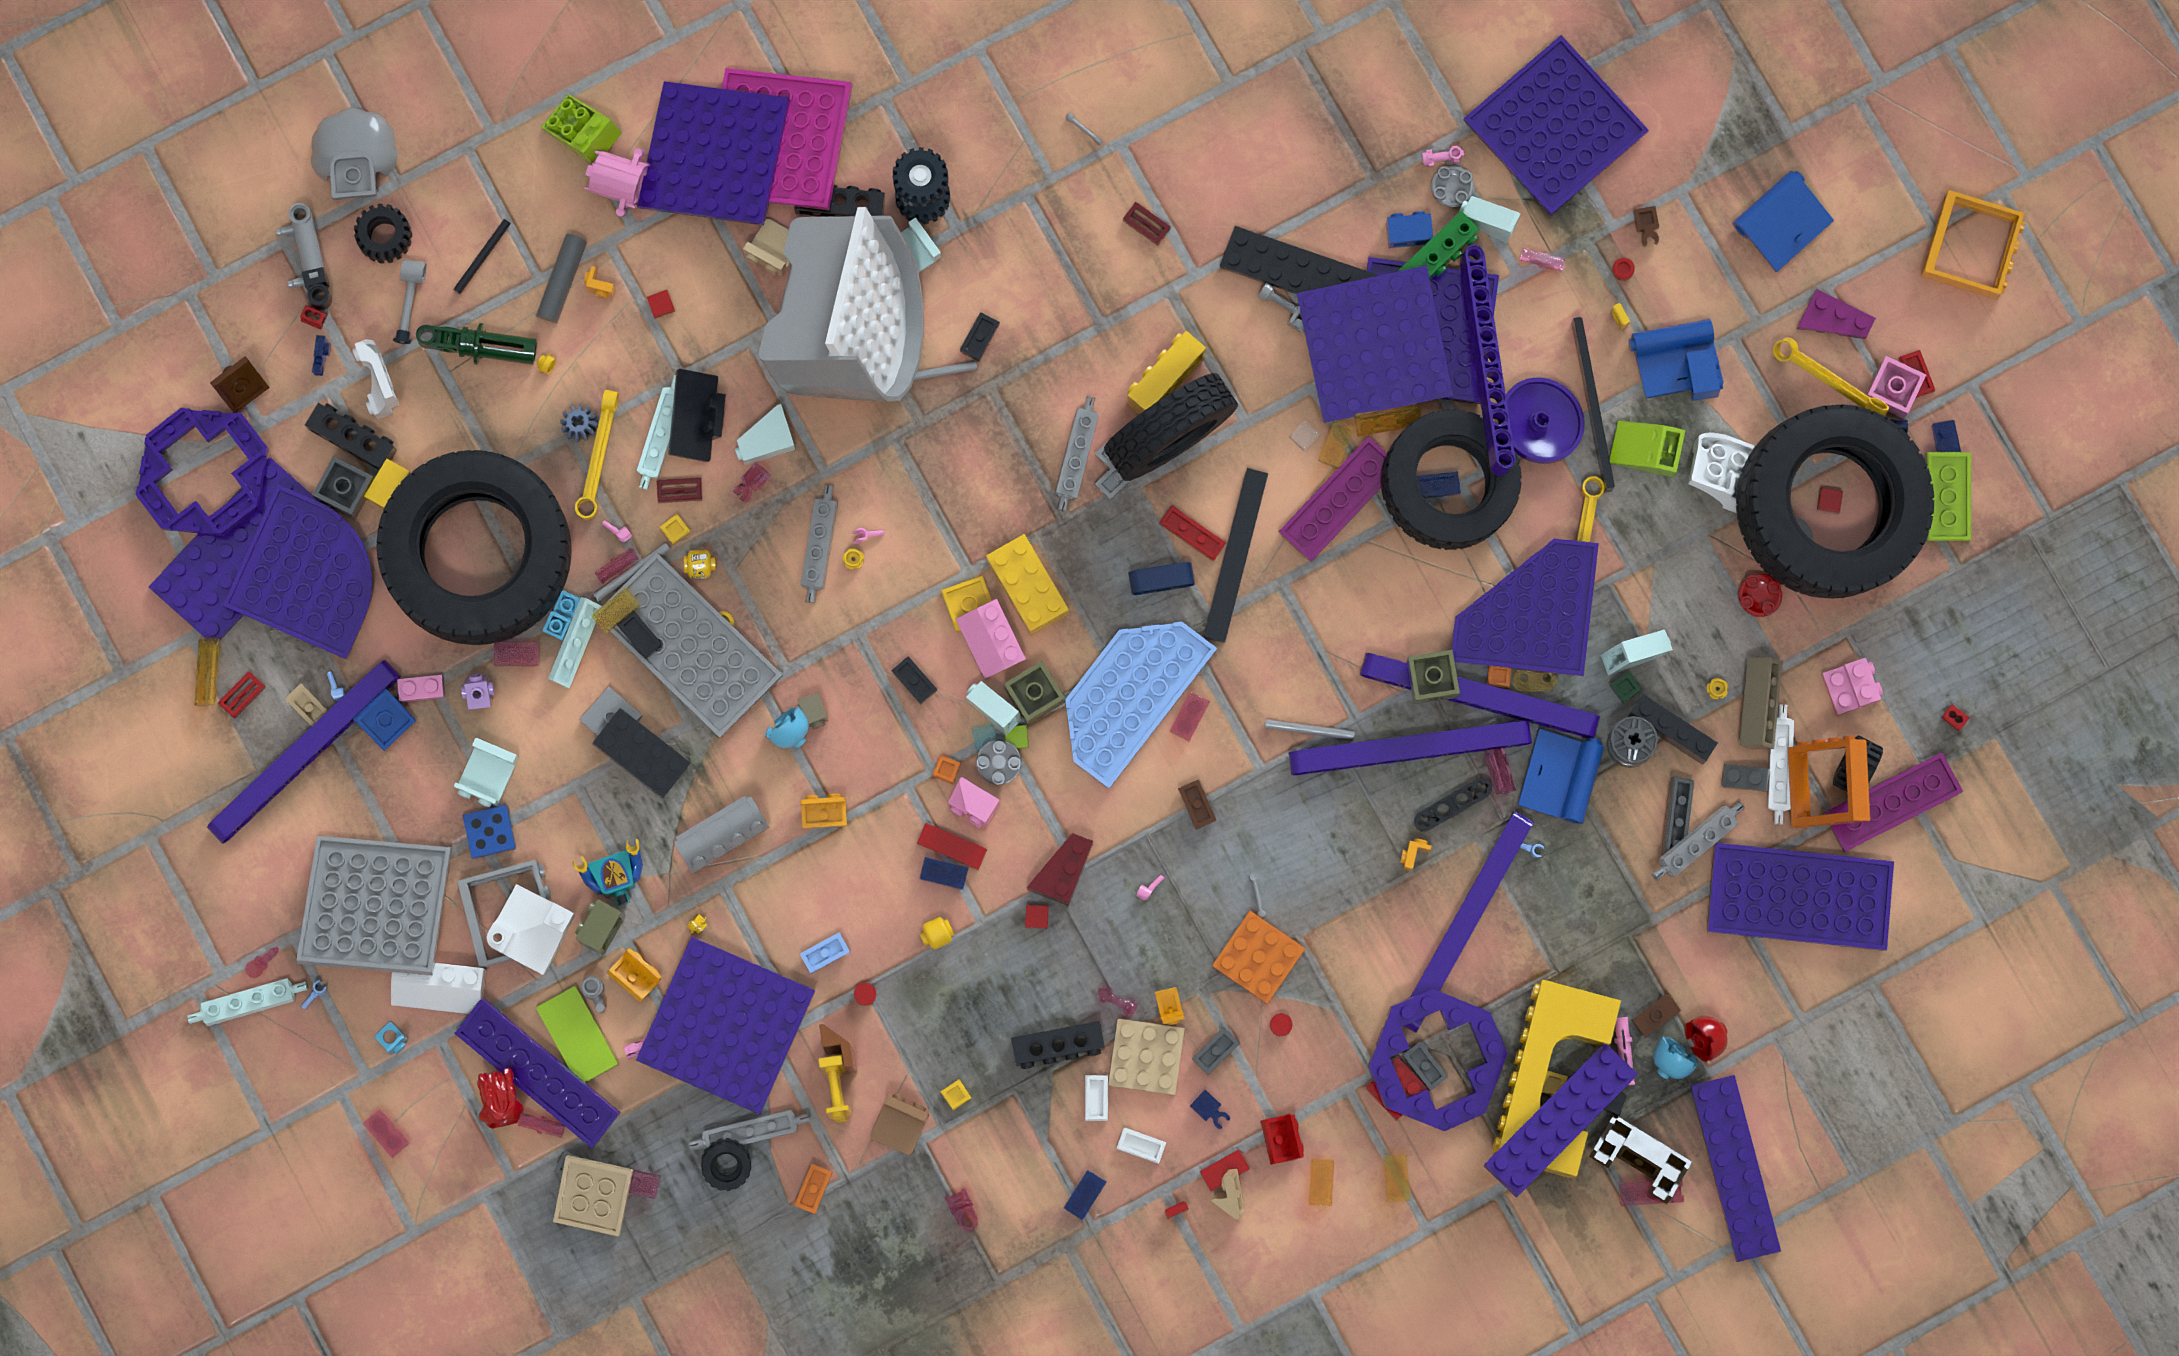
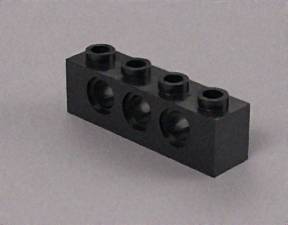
[794,184,885,217]
[305,403,397,470]
[1011,1021,1105,1069]

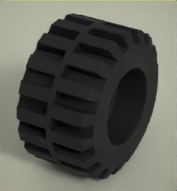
[354,204,412,264]
[1833,735,1883,792]

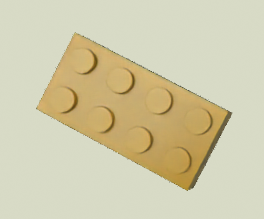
[1127,331,1206,415]
[986,534,1069,636]

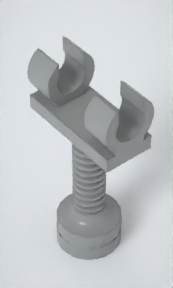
[1258,283,1304,333]

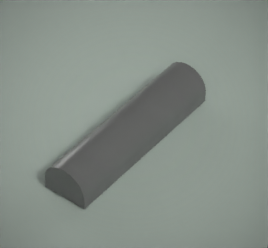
[536,234,587,324]
[1660,777,1694,866]

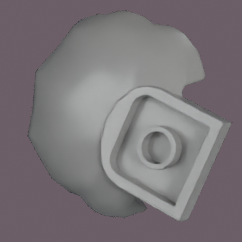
[311,108,398,200]

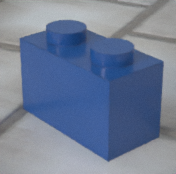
[1386,211,1433,248]
[1684,349,1723,401]

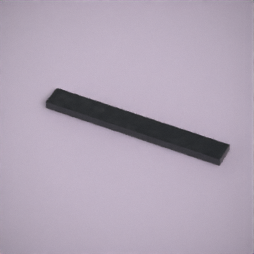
[1571,317,1615,493]
[1204,468,1268,643]

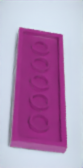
[1279,436,1387,562]
[1823,752,1963,853]

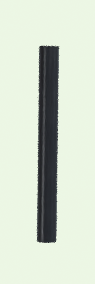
[453,219,511,294]

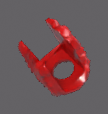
[477,1068,524,1129]

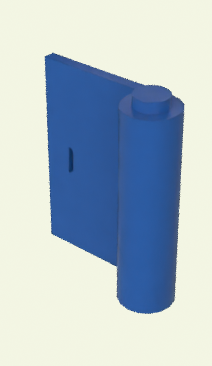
[1732,170,1834,272]
[1628,319,1724,399]
[1517,729,1604,824]

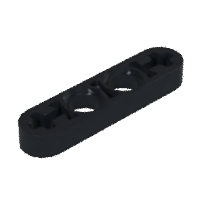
[1414,778,1492,832]

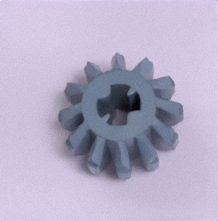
[560,404,598,442]

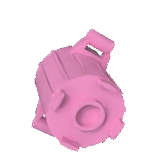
[584,149,650,216]

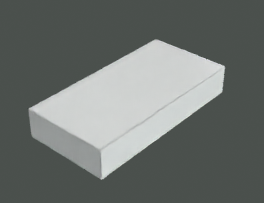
[1085,1075,1108,1121]
[1116,1128,1166,1164]

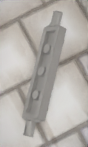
[1055,396,1099,512]
[801,485,838,603]
[1651,802,1745,881]
[689,1110,810,1151]

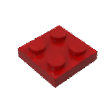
[1365,1057,1429,1121]

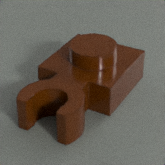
[1633,206,1659,247]

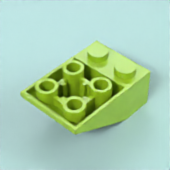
[541,94,622,164]
[1610,421,1686,478]

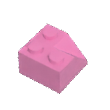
[1866,356,1926,419]
[948,777,1000,829]

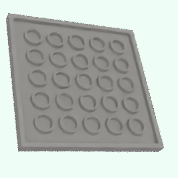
[296,836,451,976]

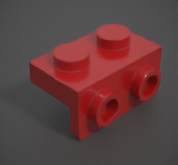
[1260,1113,1304,1165]

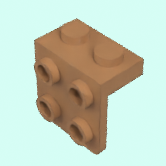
[871,1094,929,1155]

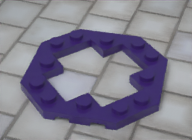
[135,408,269,536]
[1367,989,1508,1131]

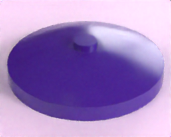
[1498,377,1585,464]

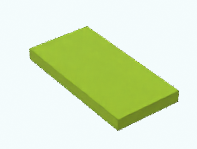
[1926,452,1971,541]
[536,986,619,1083]

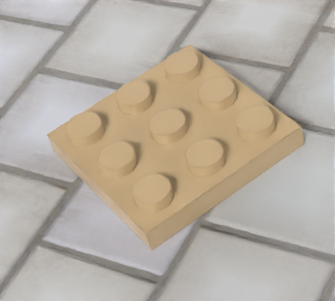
[1108,1019,1185,1096]
[553,1155,633,1237]

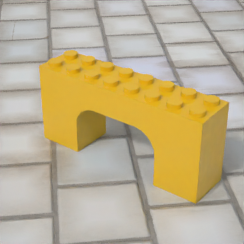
[1491,979,1621,1179]

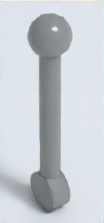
[1066,113,1103,145]
[1249,872,1266,918]

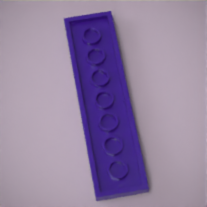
[454,998,621,1148]
[1484,1044,1638,1198]
[1690,1075,1781,1262]

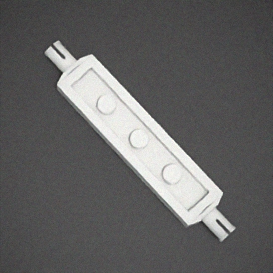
[1767,704,1794,825]

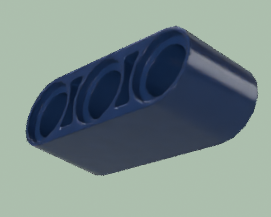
[1128,562,1195,595]

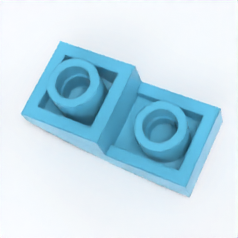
[543,590,580,640]

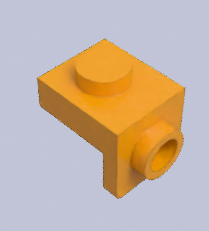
[584,266,616,299]
[1400,839,1432,871]
[1154,987,1185,1025]

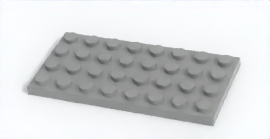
[594,552,783,739]

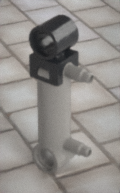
[275,203,332,310]

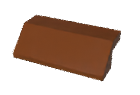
[819,1024,857,1074]

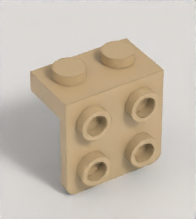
[743,219,790,277]

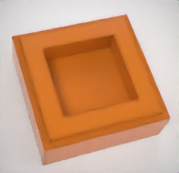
[1487,666,1511,689]
[932,755,961,784]

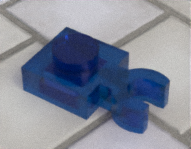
[312,335,331,376]
[1190,1090,1230,1130]

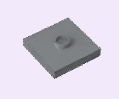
[579,687,643,736]

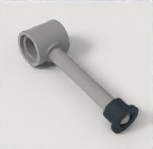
[393,259,427,344]

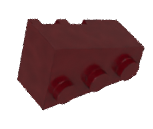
[1027,833,1093,906]

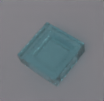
[971,724,997,752]

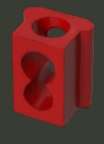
[300,305,328,330]
[1941,704,1970,731]

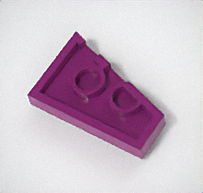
[1797,289,1876,339]

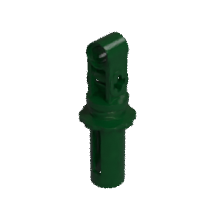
[416,323,537,365]

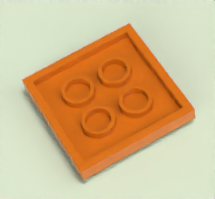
[1212,911,1306,1004]

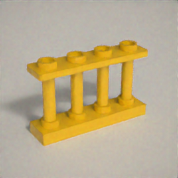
[819,1055,853,1123]

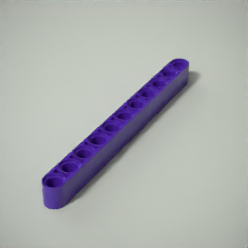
[1460,245,1515,476]
[1360,653,1600,739]
[207,660,401,844]
[1288,721,1532,775]
[1404,811,1534,1033]

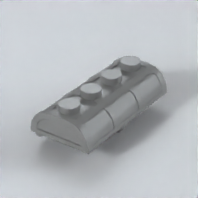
[674,796,770,874]

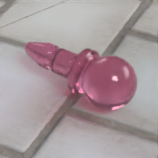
[245,947,279,978]

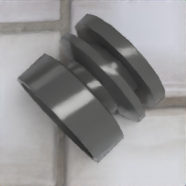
[1607,716,1658,768]

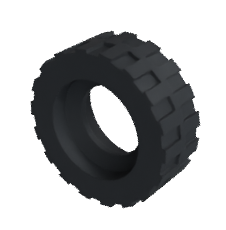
[701,1138,751,1191]

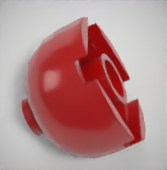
[1684,1016,1728,1062]

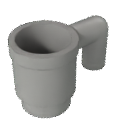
[581,976,606,1014]

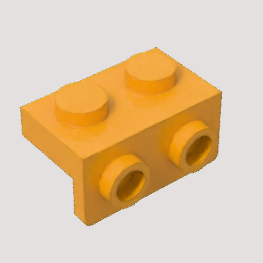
[800,794,847,829]
[607,948,662,1003]

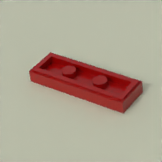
[1159,505,1226,562]
[917,823,987,871]

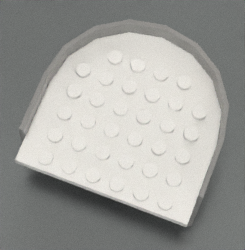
[759,207,924,402]

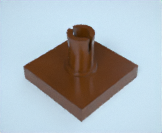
[210,356,270,413]

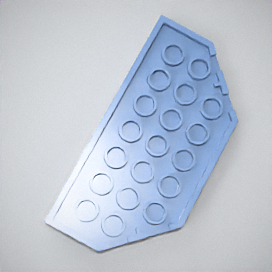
[1065,622,1217,789]

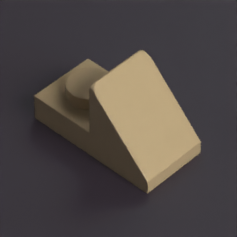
[285,683,328,726]
[1211,1169,1245,1219]

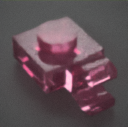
[733,463,771,503]

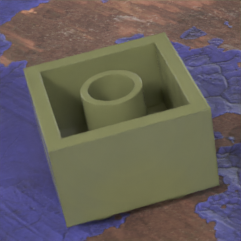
[1407,650,1460,704]
[1004,661,1065,725]
[575,899,625,956]

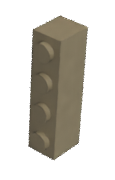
[1739,657,1782,750]

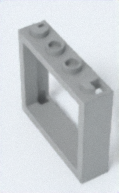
[457,860,551,969]

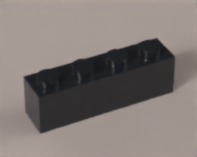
[1628,694,1718,765]

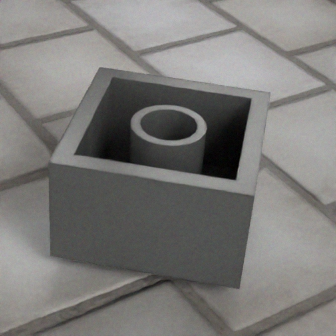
[312,456,374,520]

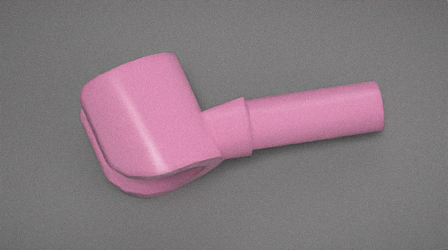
[602,520,632,542]
[852,528,885,544]
[1136,875,1165,900]

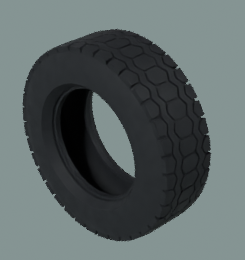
[1736,404,1935,599]
[376,450,572,645]

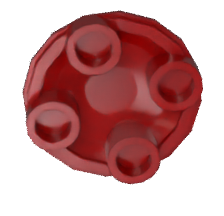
[1738,573,1782,617]

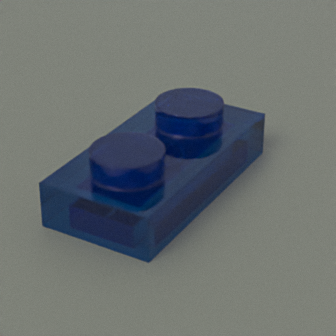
[1931,420,1961,452]
[1416,471,1461,499]
[920,857,969,890]
[1063,1170,1107,1221]

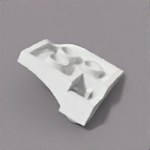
[352,339,399,420]
[1688,432,1755,513]
[487,884,575,975]

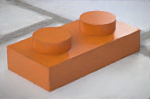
[794,1163,833,1214]

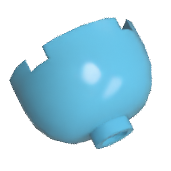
[765,706,809,749]
[1653,1036,1699,1079]

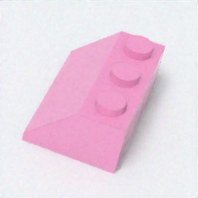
[956,599,1026,679]

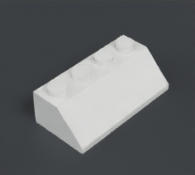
[391,963,487,1014]

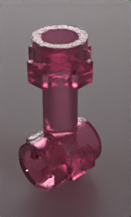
[1097,986,1138,1016]

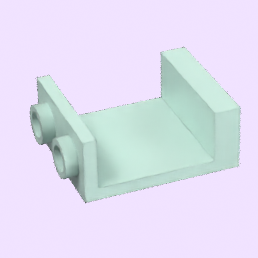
[901,218,941,273]
[454,738,519,808]

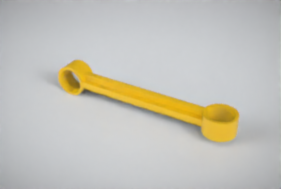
[1773,338,1889,416]
[575,390,619,520]
[1577,476,1605,542]

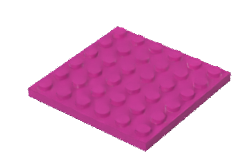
[722,68,853,210]

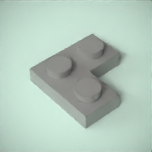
[1095,440,1132,501]

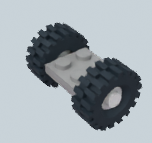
[892,147,950,224]

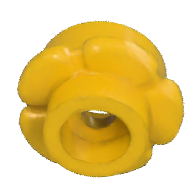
[537,353,556,375]
[842,548,864,570]
[1706,678,1728,700]
[686,914,707,934]

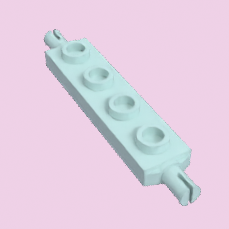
[637,375,676,490]
[187,978,308,1027]

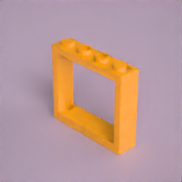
[1921,190,2025,300]

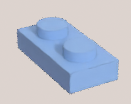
[800,933,850,974]

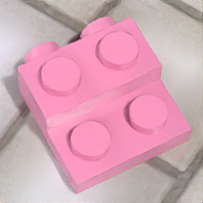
[1821,658,1883,716]

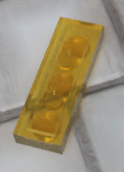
[1354,403,1422,437]
[194,638,219,707]

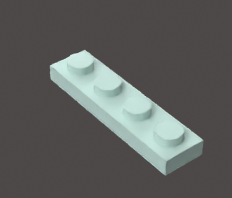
[548,597,602,688]

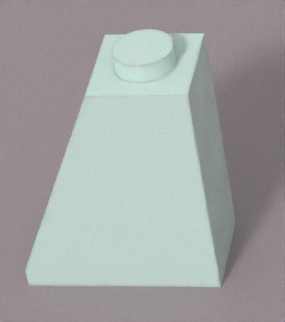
[1459,196,1520,244]
[735,404,795,465]
[1600,629,1673,676]
[966,681,1022,736]

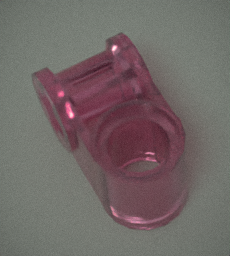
[944,1187,979,1233]

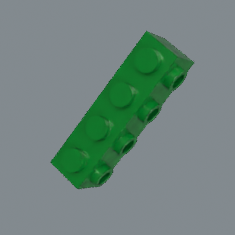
[1398,211,1480,284]

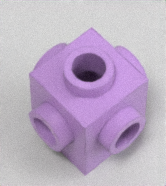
[461,673,494,710]

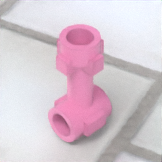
[1422,145,1464,167]

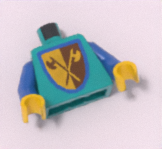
[572,839,643,907]

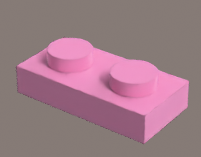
[397,675,445,703]

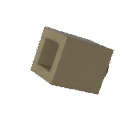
[797,692,828,729]

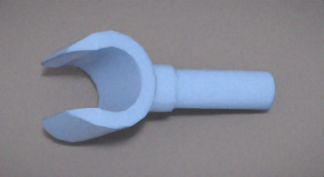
[326,671,345,701]
[1520,843,1544,858]
[301,980,327,1009]

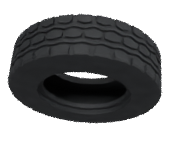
[1104,373,1238,481]
[1381,409,1522,550]

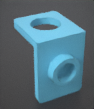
[375,1022,408,1055]

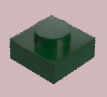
[1610,672,1642,703]

